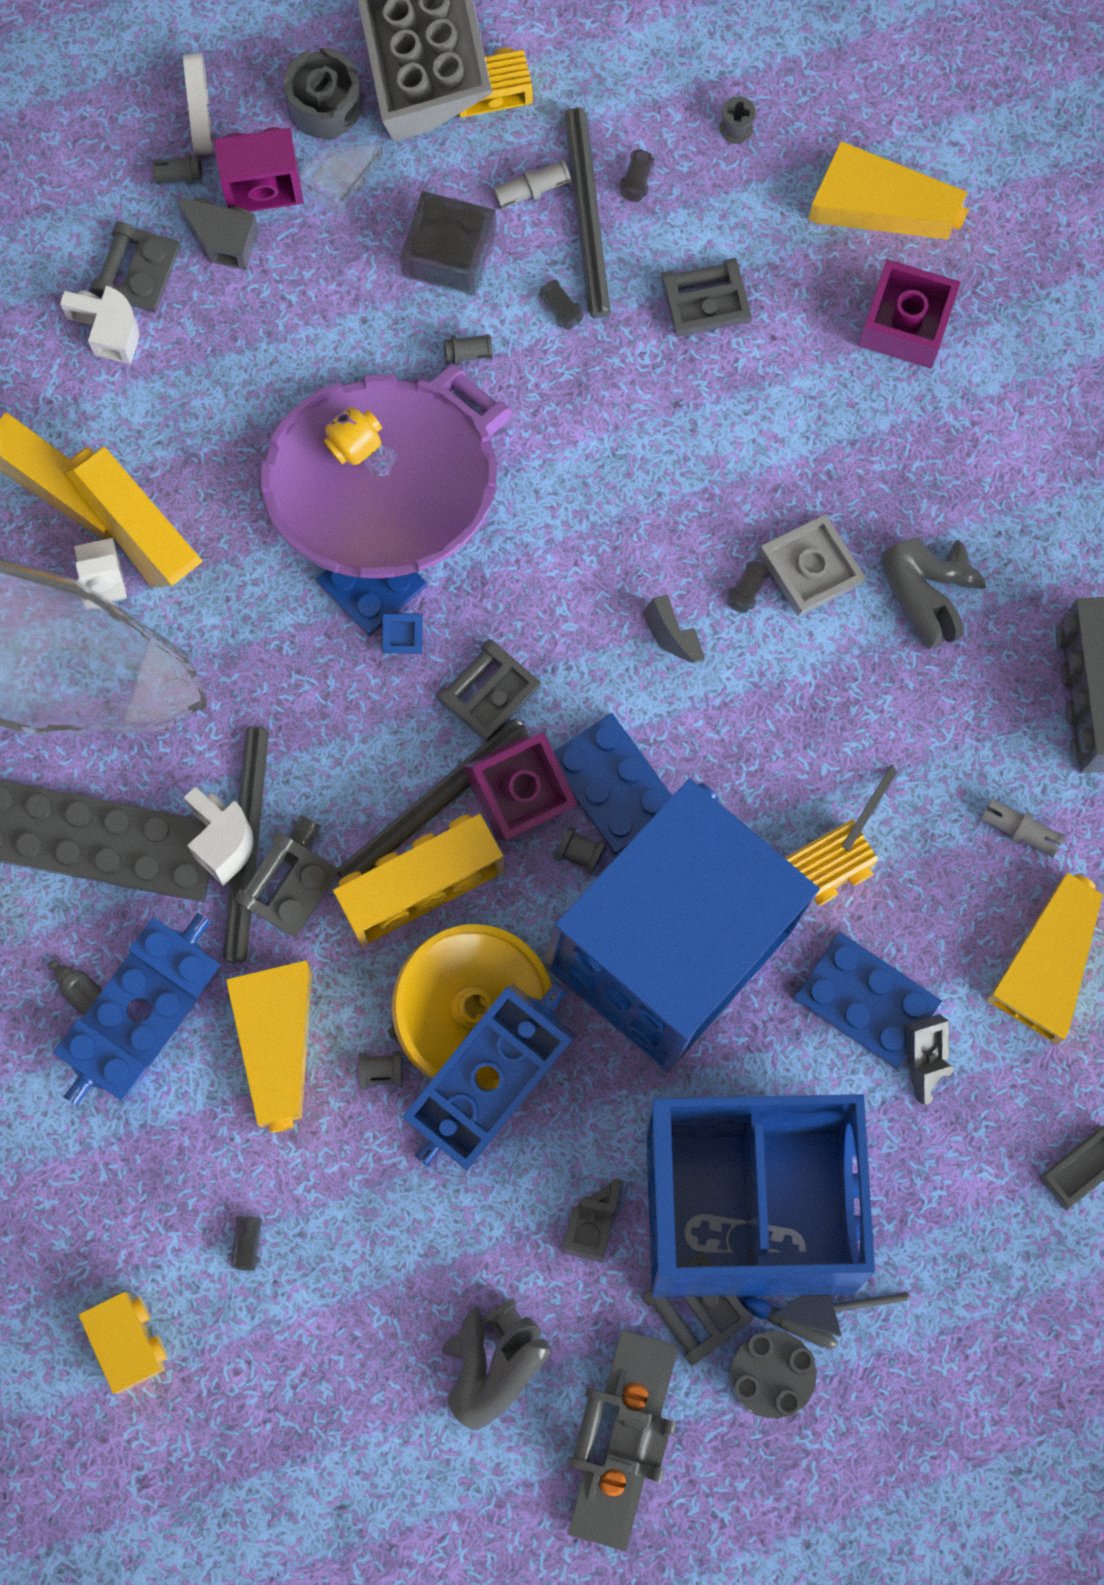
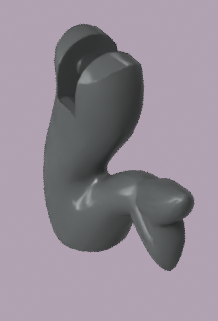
[881,537,986,649]
[442,1306,552,1430]

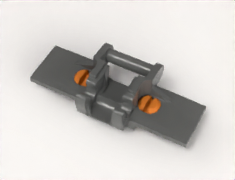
[566,1330,679,1551]

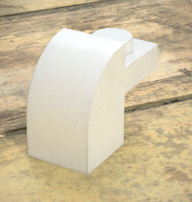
[60,286,139,364]
[74,538,127,607]
[184,787,254,886]

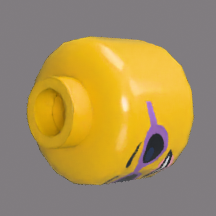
[323,407,382,465]

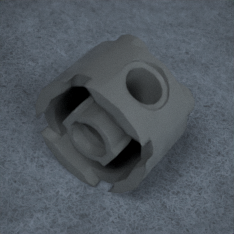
[284,48,362,140]
[728,1330,817,1419]

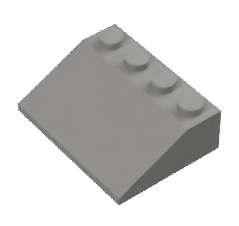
[358,0,493,142]

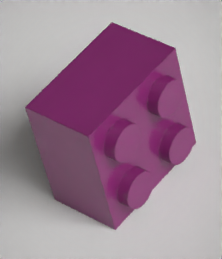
[214,127,304,212]
[859,259,961,369]
[462,731,578,841]

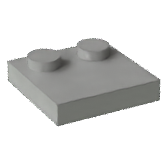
[758,514,866,617]

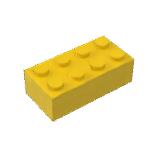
[333,814,505,947]

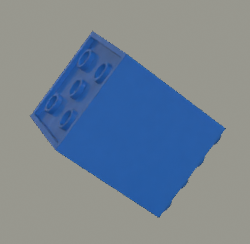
[544,778,820,1074]
[646,1094,875,1298]

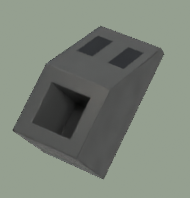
[179,198,258,270]

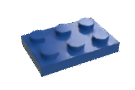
[554,713,672,855]
[794,932,942,1069]

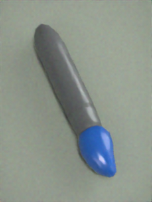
[742,1297,838,1349]

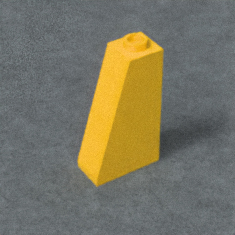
[808,141,969,239]
[0,412,114,540]
[64,446,203,587]
[986,873,1103,1045]
[226,960,312,1133]

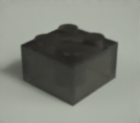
[400,191,496,296]

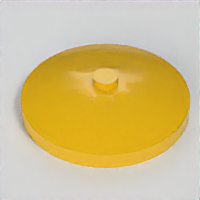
[392,924,555,1089]

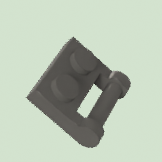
[90,222,181,313]
[661,258,751,337]
[435,639,541,742]
[234,830,340,938]
[641,1251,753,1366]

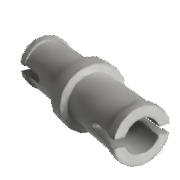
[493,159,571,210]
[981,798,1065,858]

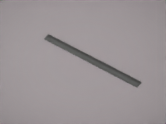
[842,764,897,852]

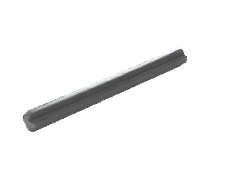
[565,107,610,318]
[338,719,528,879]
[223,726,269,963]

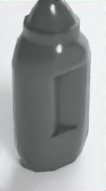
[49,960,102,1016]

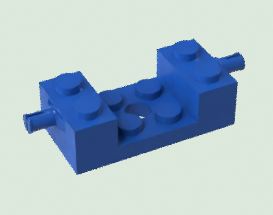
[53,913,221,1107]
[402,981,576,1171]

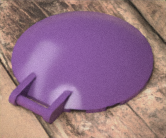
[261,364,512,578]

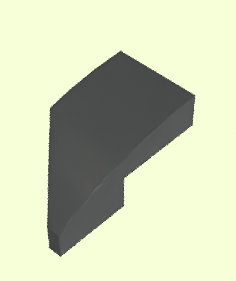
[643,595,705,663]
[905,1014,955,1106]
[562,1179,622,1263]

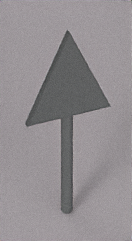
[772,1293,910,1337]

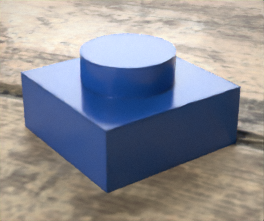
[381,613,423,654]

